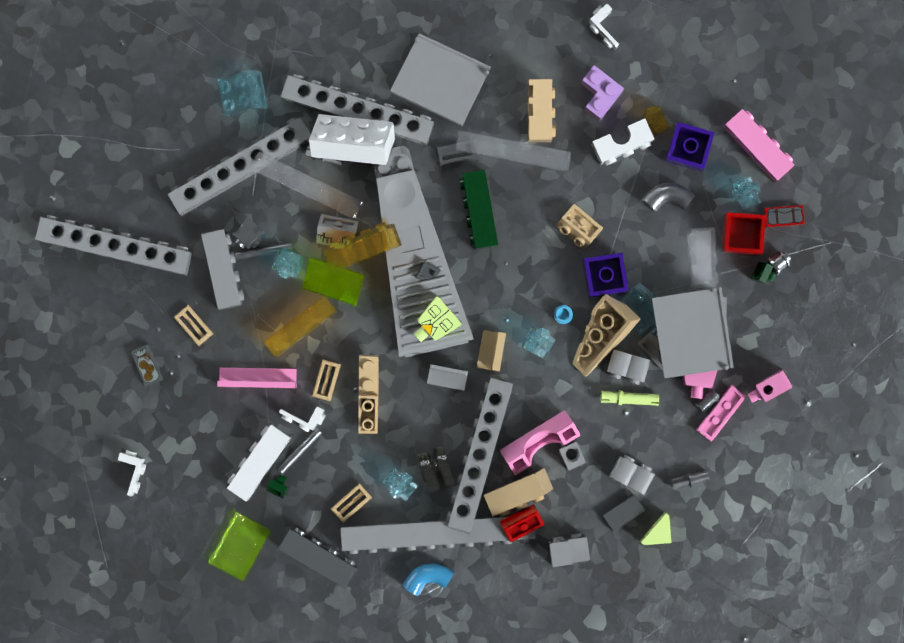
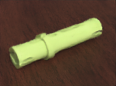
[600,390,659,406]

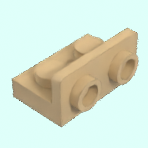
[556,204,603,250]

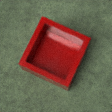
[721,212,766,255]

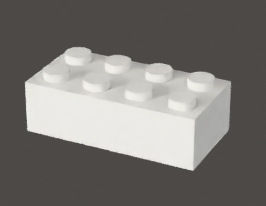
[309,114,395,165]

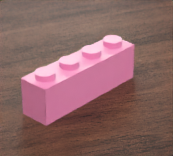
[723,109,794,183]

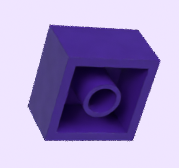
[665,122,715,172]
[583,253,629,298]

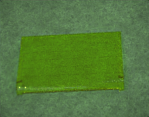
[301,257,365,307]
[208,512,271,581]

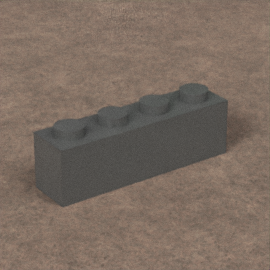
[278,527,357,589]

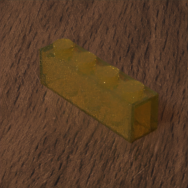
[323,222,402,272]
[264,295,338,358]

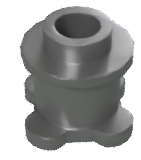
[766,251,791,275]

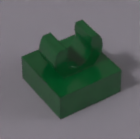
[751,262,777,284]
[266,474,288,499]

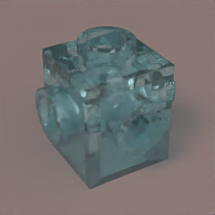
[732,177,762,209]
[271,248,305,279]
[521,326,556,359]
[382,468,417,501]

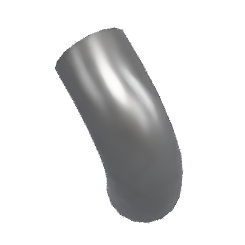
[641,183,695,212]

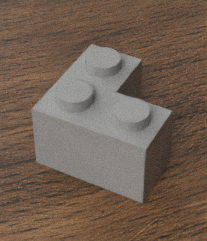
[548,533,590,567]

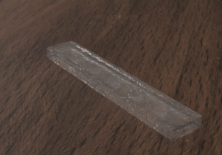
[455,131,571,172]
[250,152,363,219]

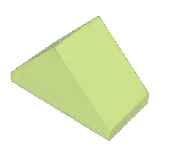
[640,512,671,545]

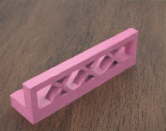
[217,368,297,388]

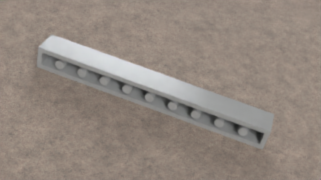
[341,516,535,554]

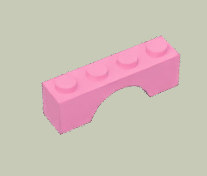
[499,410,580,475]

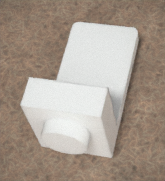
[589,4,619,50]
[279,406,326,432]
[118,450,146,496]

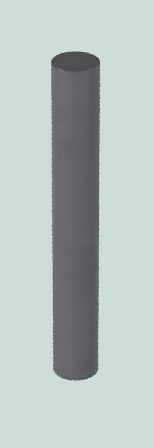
[235,242,293,260]
[277,428,322,475]

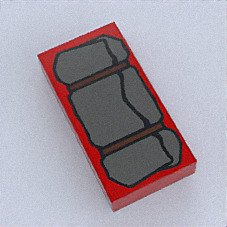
[764,205,805,228]

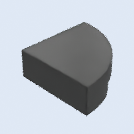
[415,261,441,280]

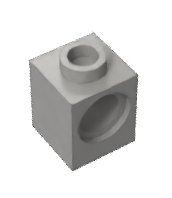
[558,441,586,471]

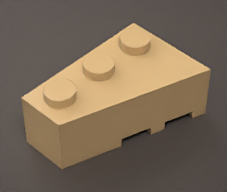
[484,468,553,517]

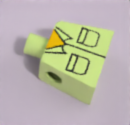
[414,296,462,342]

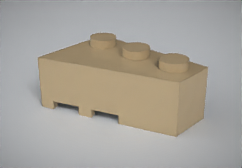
[528,79,556,142]

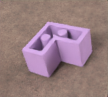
[581,65,624,122]

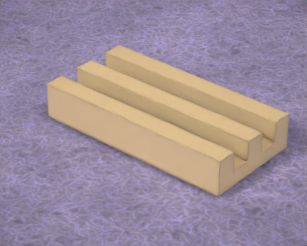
[174,305,214,346]
[312,359,341,401]
[331,483,372,523]

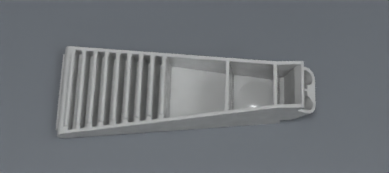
[373,146,474,358]

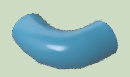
[402,563,454,596]

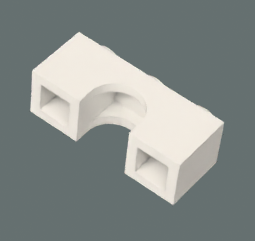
[591,119,654,166]

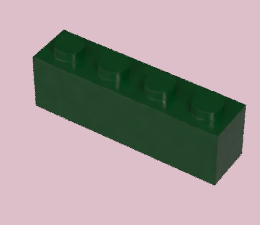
[459,169,498,250]

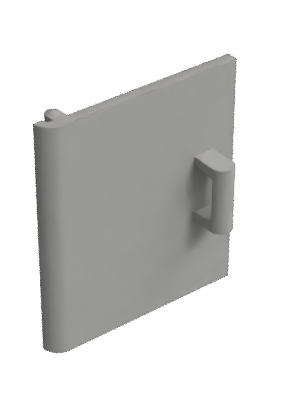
[390,33,491,126]
[652,287,734,378]

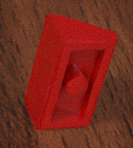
[500,504,545,543]

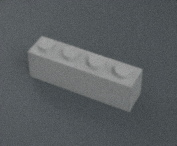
[201,229,245,310]

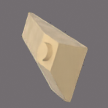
[572,294,641,377]

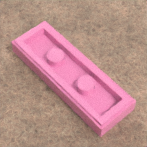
[696,385,747,442]

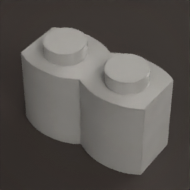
[607,349,650,385]
[608,455,655,495]

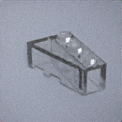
[687,227,719,289]

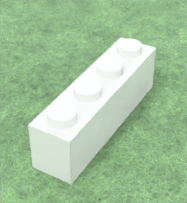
[227,424,292,501]

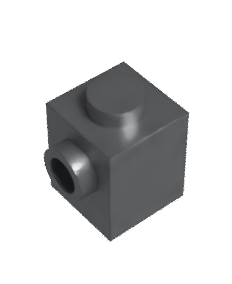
[233,218,265,249]

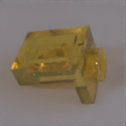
[642,106,670,137]

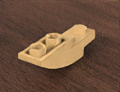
[358,355,379,434]

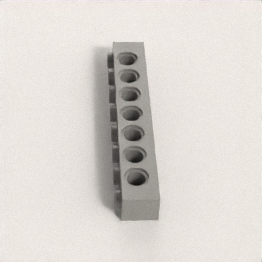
[281,74,434,146]
[168,117,311,216]
[35,215,192,276]
[445,378,513,534]

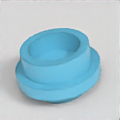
[554,305,573,324]

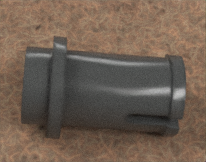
[695,389,720,413]

